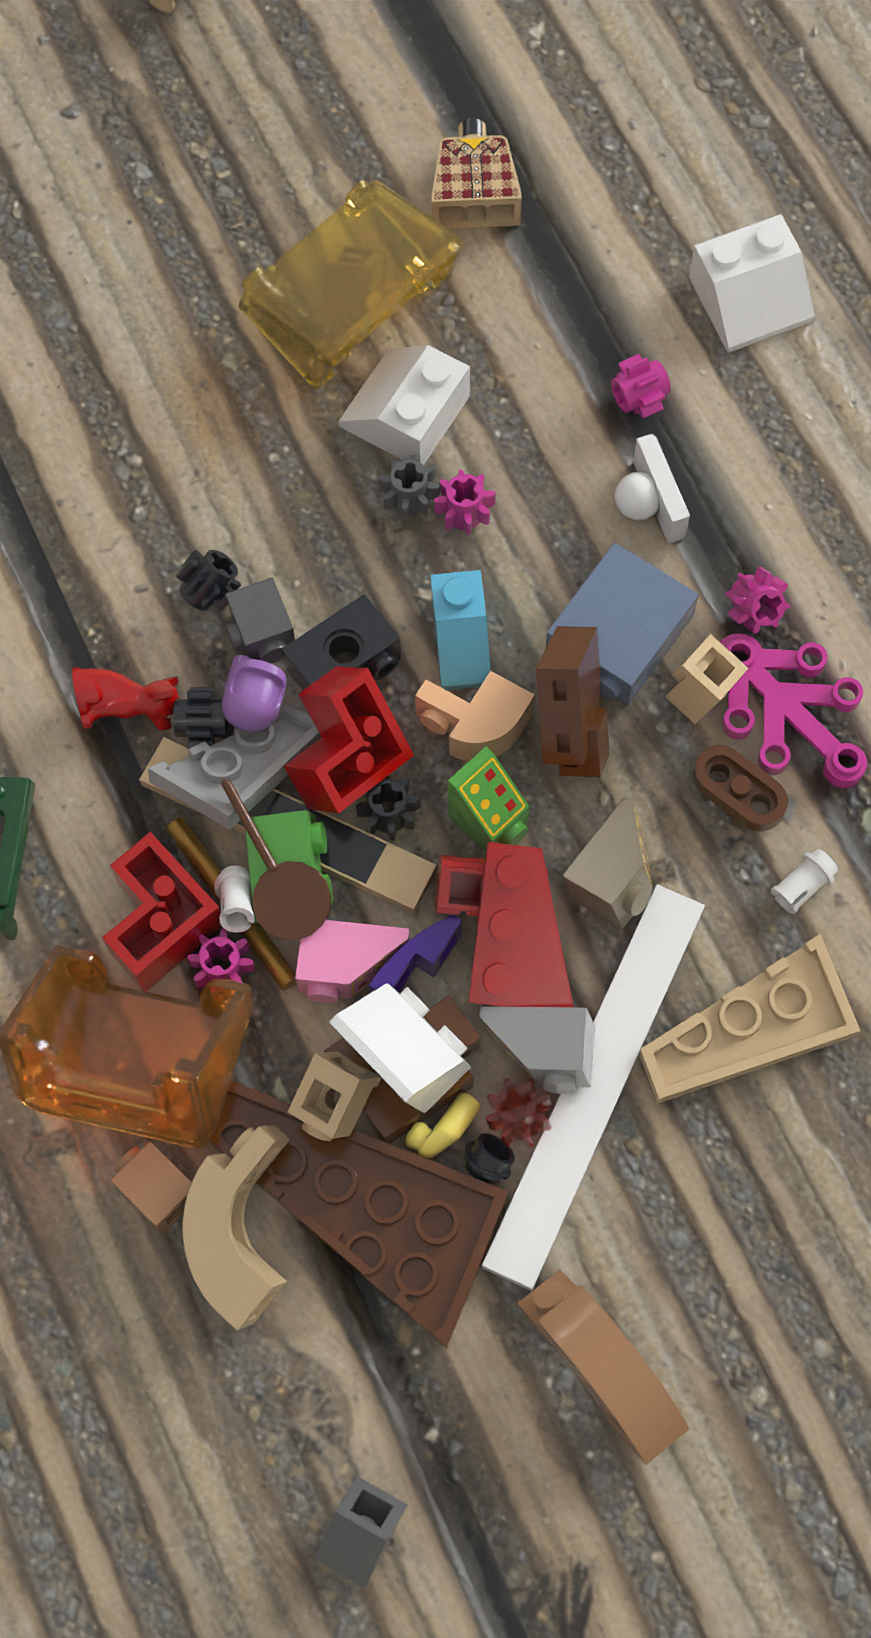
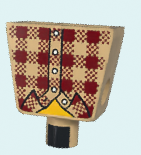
[432,119,521,229]

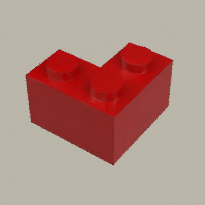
[284,666,414,814]
[102,832,222,993]

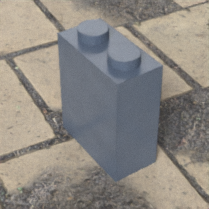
[546,542,699,705]

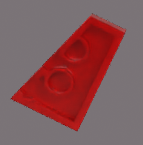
[467,842,574,1008]

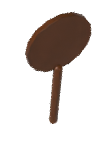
[221,779,331,941]

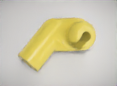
[405,1093,481,1158]

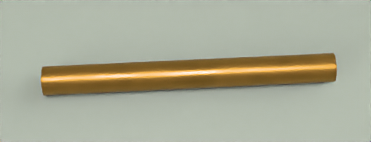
[166,817,296,991]

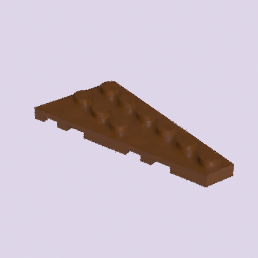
[186,1071,508,1349]

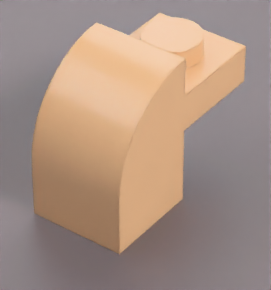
[415,671,535,761]

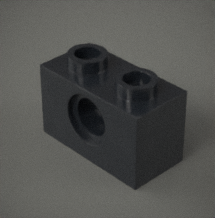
[282,594,401,691]

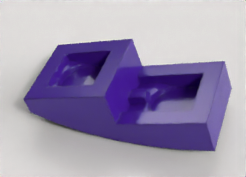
[369,915,462,993]

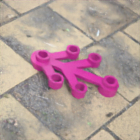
[720,634,867,788]

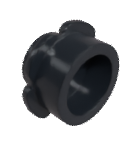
[464,1133,515,1183]

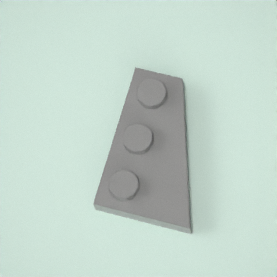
[148,703,322,830]

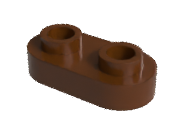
[693,745,788,831]

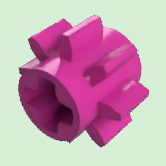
[611,354,671,418]
[434,469,495,535]
[725,567,791,633]
[187,928,255,998]

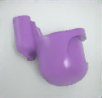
[222,655,287,733]

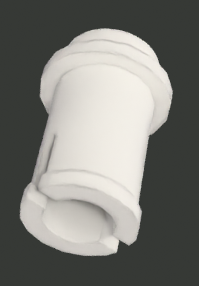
[771,849,838,914]
[214,865,254,933]

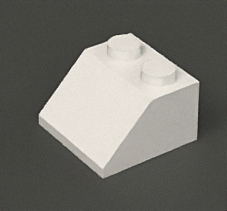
[689,214,815,353]
[338,345,470,466]
[329,983,471,1113]

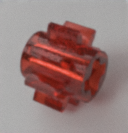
[485,1078,552,1147]

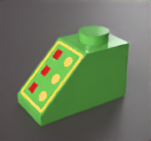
[448,746,529,852]

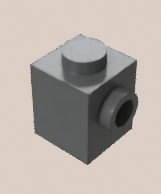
[225,577,295,663]
[314,1476,407,1588]

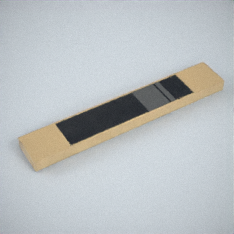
[139,737,437,915]

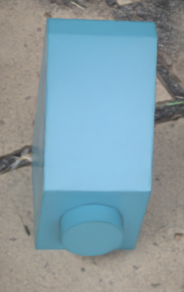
[431,570,491,691]

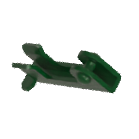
[0,777,35,940]

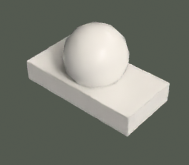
[614,434,690,544]

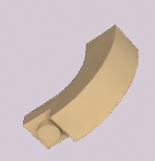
[183,1125,290,1331]

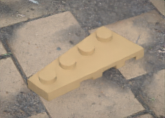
[639,934,860,1104]

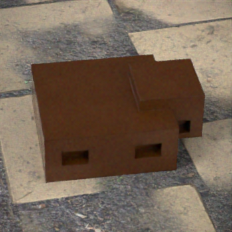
[536,626,610,777]
[324,991,480,1144]

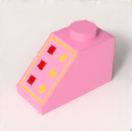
[295,920,410,1003]

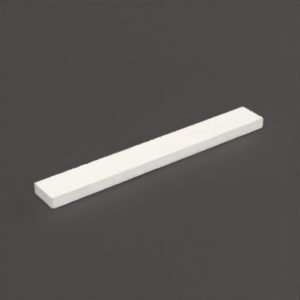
[482,884,705,1292]

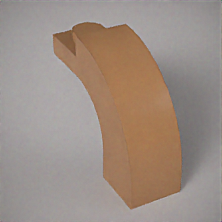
[517,1269,690,1465]

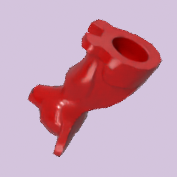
[72,667,180,731]

